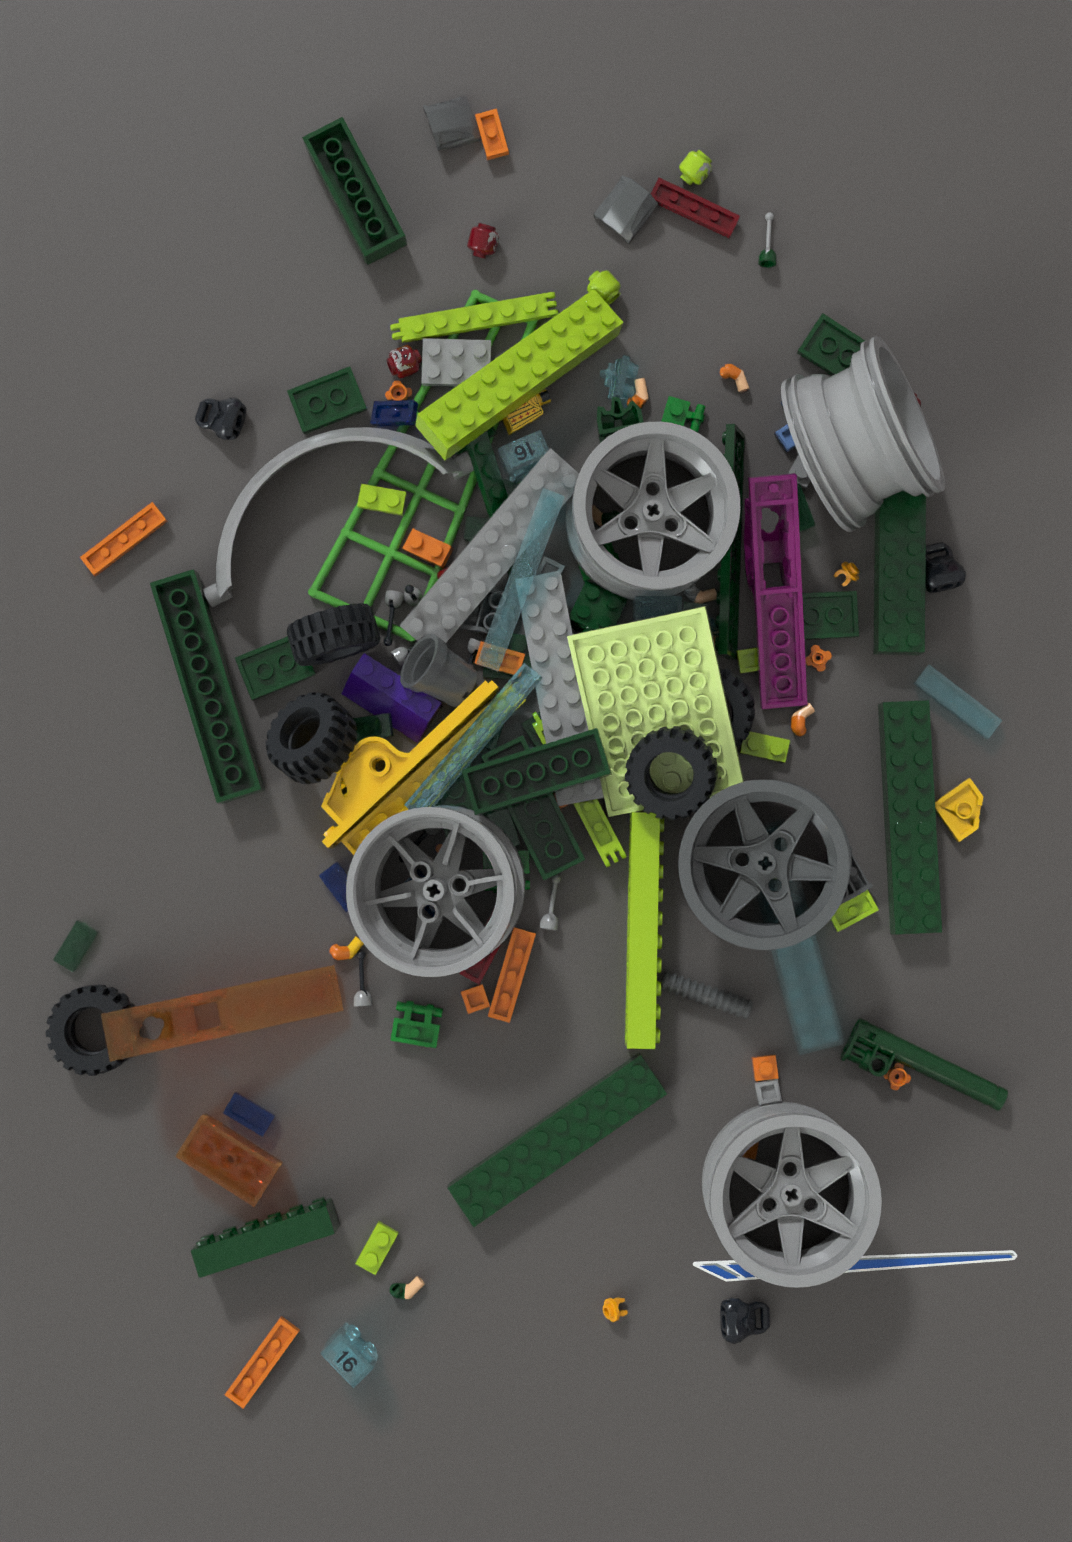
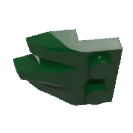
[597,396,644,443]

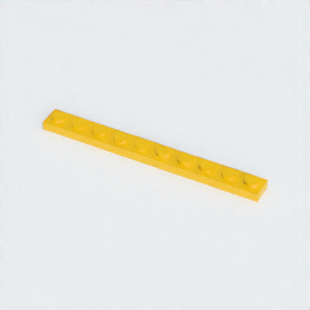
[340,683,526,855]

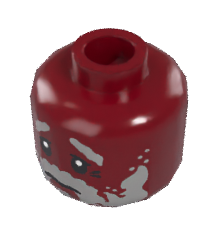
[467,223,499,259]
[386,345,422,379]

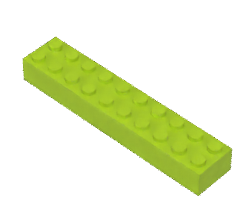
[415,289,623,460]
[625,812,664,1049]

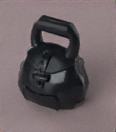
[195,397,246,440]
[925,542,966,593]
[720,1297,770,1344]

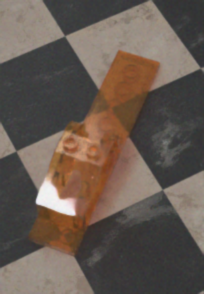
[101,965,344,1061]

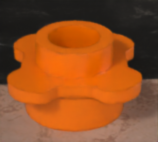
[385,380,412,408]
[805,645,832,672]
[883,1063,911,1090]

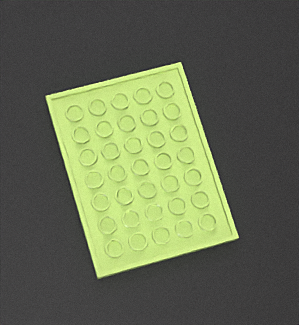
[567,606,744,817]

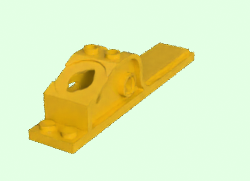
[321,680,499,849]

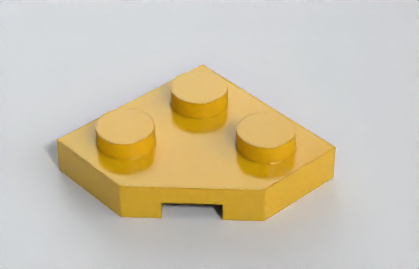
[935,778,984,842]

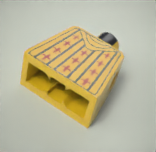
[502,389,551,435]

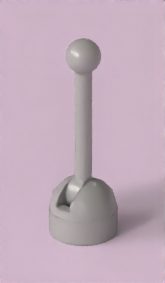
[540,875,560,931]

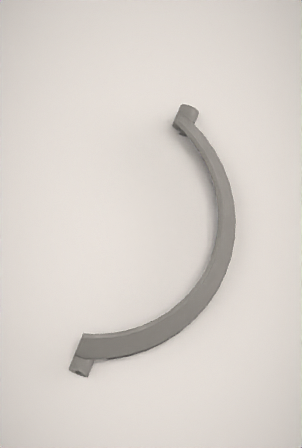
[203,427,474,607]

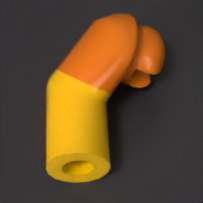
[329,936,364,960]

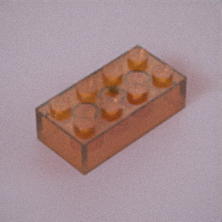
[175,1113,284,1207]

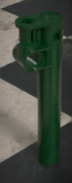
[840,1018,1008,1111]

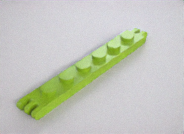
[390,292,559,343]
[532,712,627,868]

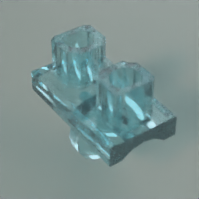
[599,355,639,400]

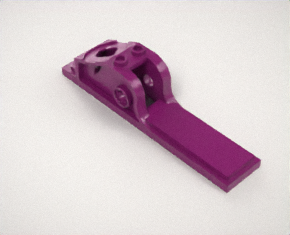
[744,473,808,709]

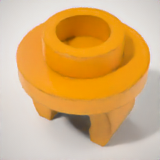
[834,561,860,587]
[603,1297,628,1322]

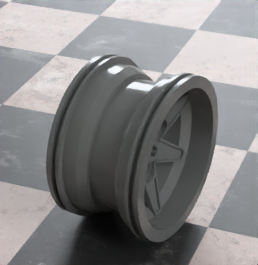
[678,779,852,950]

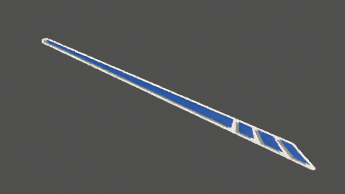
[693,1250,1017,1282]

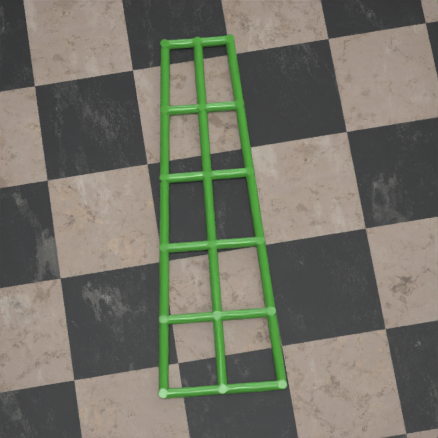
[308,290,538,642]

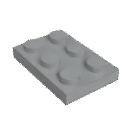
[422,338,491,387]

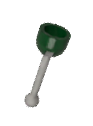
[758,212,777,268]

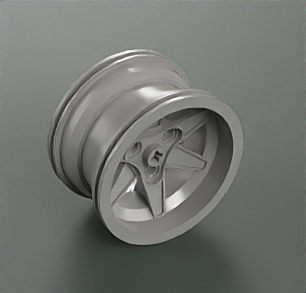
[781,336,945,532]
[565,422,740,601]
[346,805,525,977]
[702,1102,882,1288]

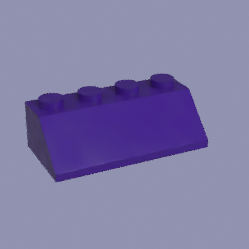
[341,653,443,743]

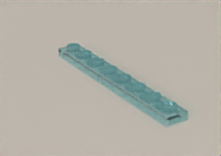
[476,488,565,672]
[404,663,542,810]

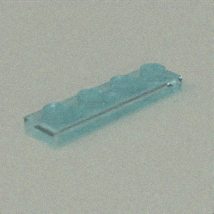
[913,665,1002,739]

